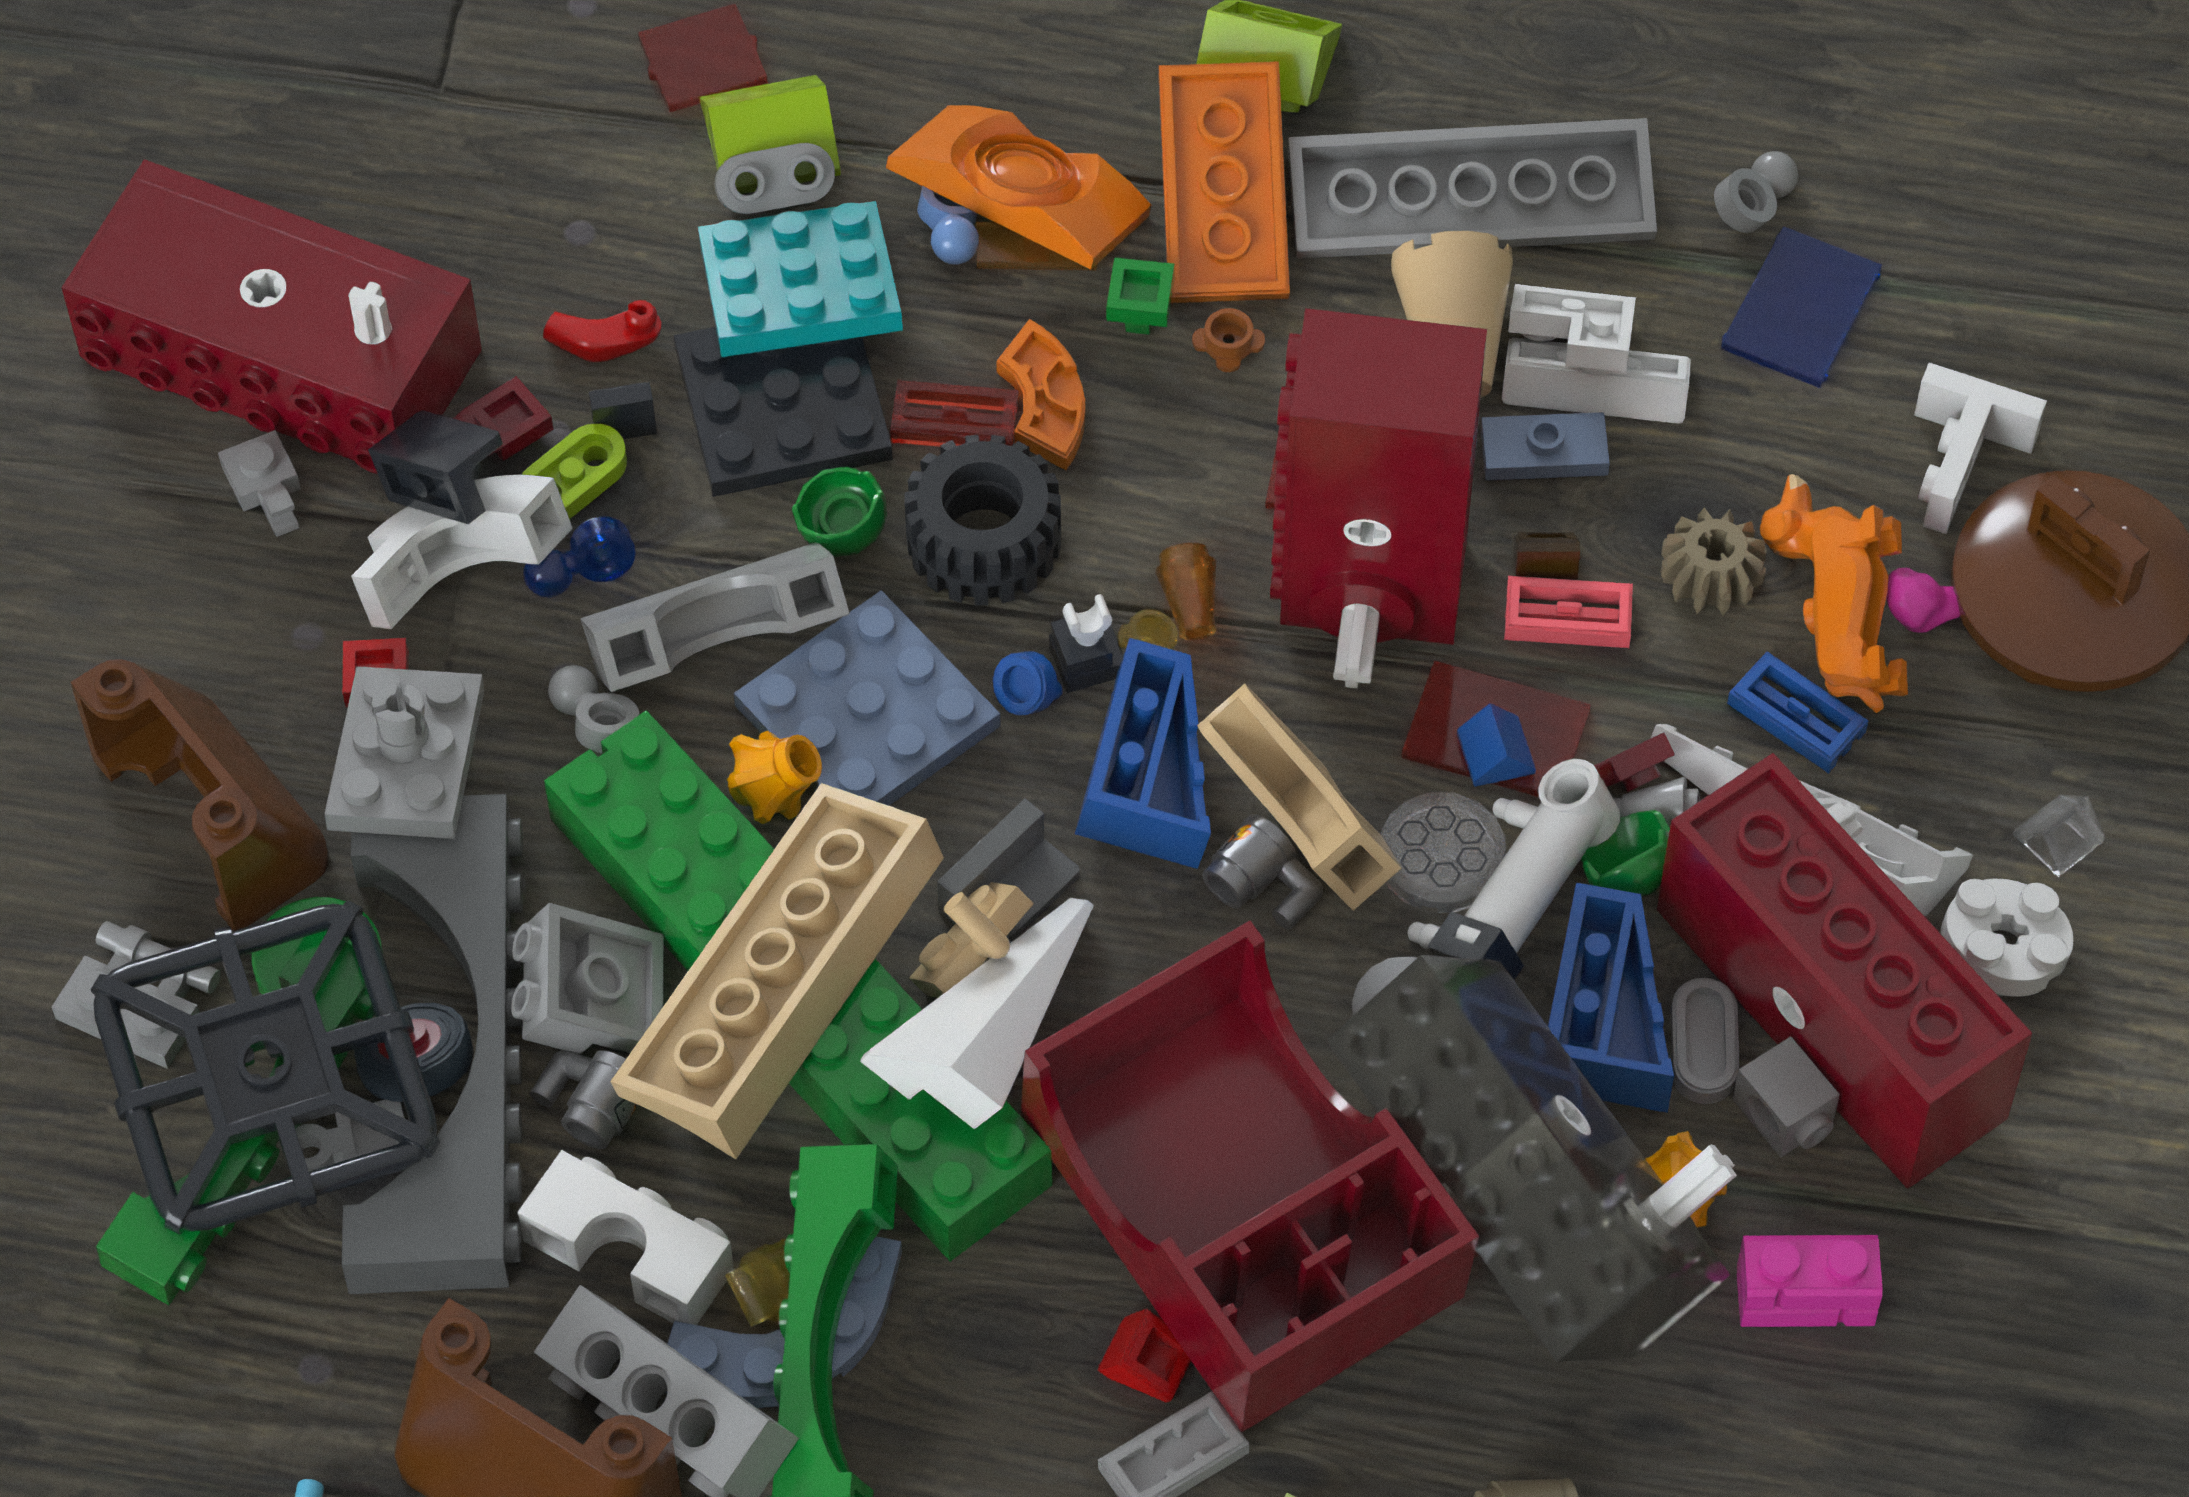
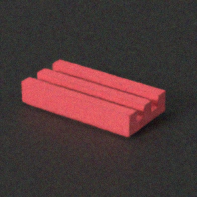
[1504,576,1633,648]

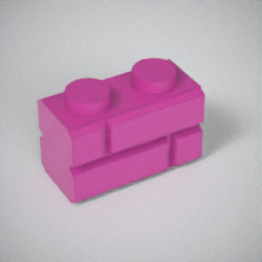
[1737,1235,1883,1327]

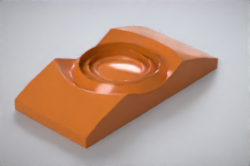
[886,105,1152,269]

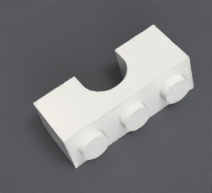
[518,1150,734,1325]

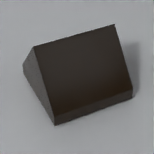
[1514,532,1580,580]

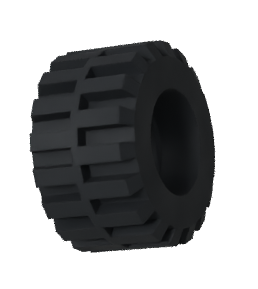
[904,434,1061,606]

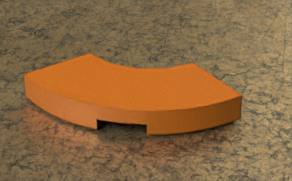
[996,319,1085,470]

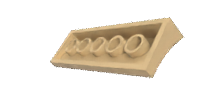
[610,783,944,1159]

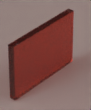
[1401,660,1591,797]

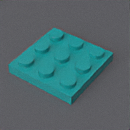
[698,201,903,357]

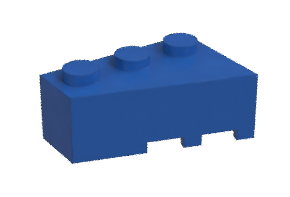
[1075,638,1211,869]
[1538,882,1674,1113]

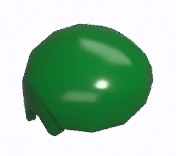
[792,467,887,557]
[1581,810,1670,897]

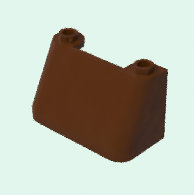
[70,659,329,931]
[395,1298,682,1497]

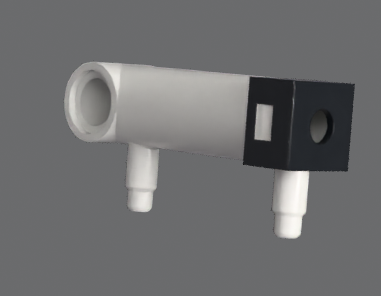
[1408,759,1620,1001]

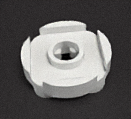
[1940,879,2073,996]

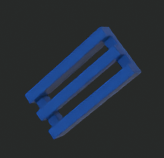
[1727,652,1869,774]

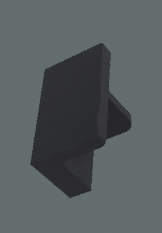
[368,410,503,525]

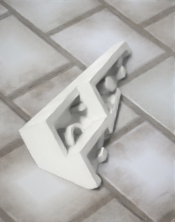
[1651,724,1973,917]
[860,898,1094,1129]

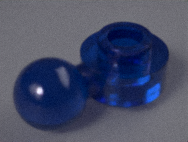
[523,516,636,598]

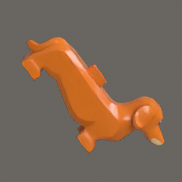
[1760,474,1908,713]

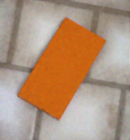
[1159,61,1290,303]

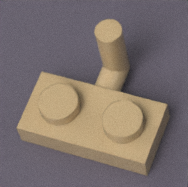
[909,882,1034,998]

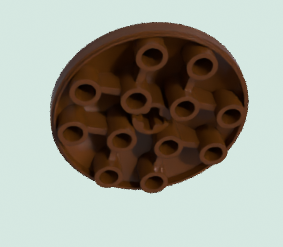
[1951,470,2189,692]

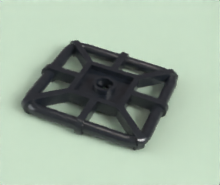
[91,900,440,1235]

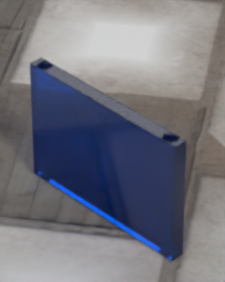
[1721,226,1882,388]

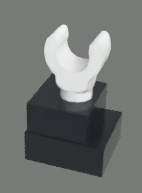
[1049,594,1123,693]

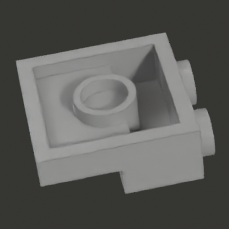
[511,903,664,1054]

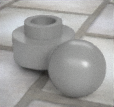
[1714,151,1798,233]
[548,665,639,754]

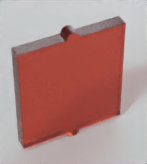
[638,3,768,112]

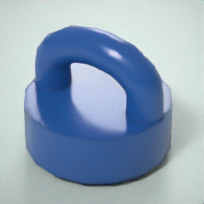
[993,651,1063,715]

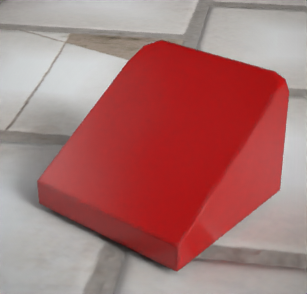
[1097,1309,1191,1403]

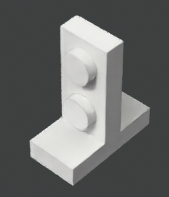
[1914,363,2047,534]

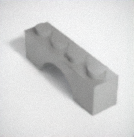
[580,542,850,692]

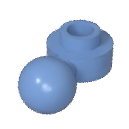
[917,186,979,264]

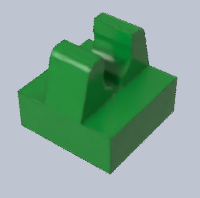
[1106,258,1175,335]

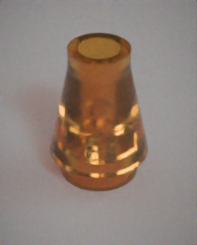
[1155,543,1217,640]

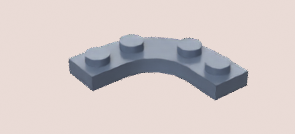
[665,1236,902,1408]

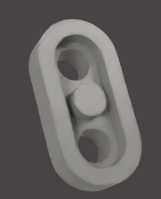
[714,143,835,214]

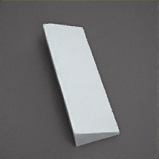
[1502,337,1691,424]

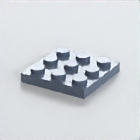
[734,590,1001,806]

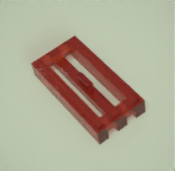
[890,380,1019,447]

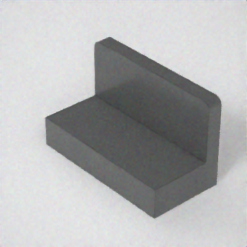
[937,799,1080,943]

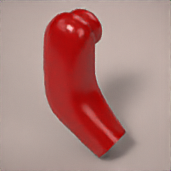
[543,300,662,363]

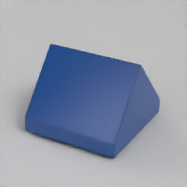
[1457,703,1536,787]

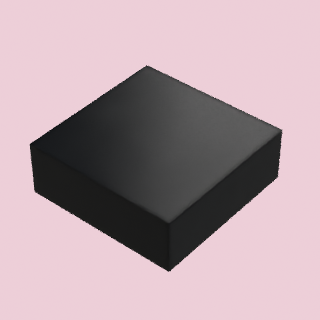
[589,382,657,439]

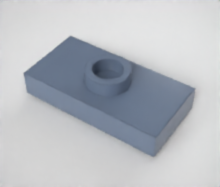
[1480,412,1610,480]

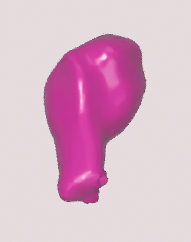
[1886,568,1960,633]

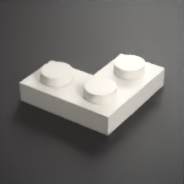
[1508,284,1636,375]

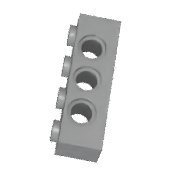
[534,1285,799,1497]

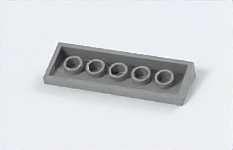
[1286,118,1657,259]

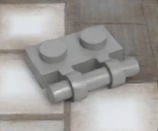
[52,921,221,1069]

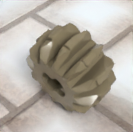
[1661,507,1767,616]

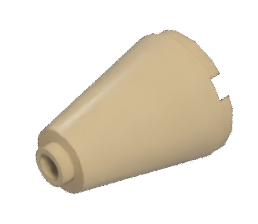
[1391,231,1513,397]

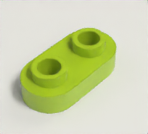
[522,424,627,519]

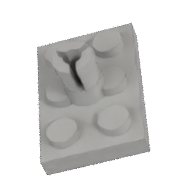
[324,666,485,839]

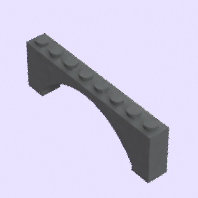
[342,794,523,1294]

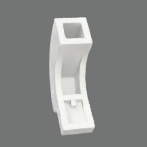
[351,475,572,629]

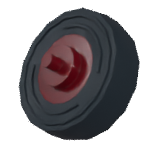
[354,1003,474,1102]

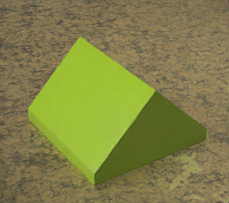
[700,75,841,194]

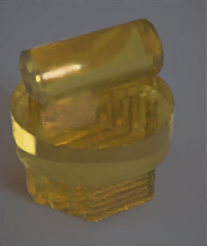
[724,1239,790,1327]

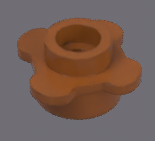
[1192,308,1265,372]

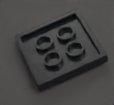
[673,327,893,497]

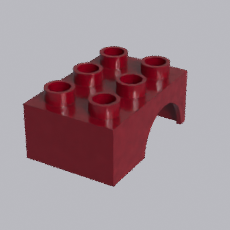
[1021,920,1479,1432]

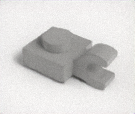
[218,430,301,537]

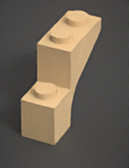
[1197,683,1402,911]

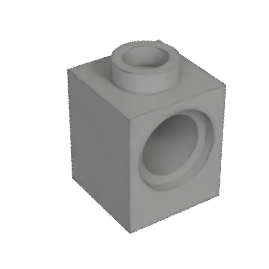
[1733,1037,1840,1157]

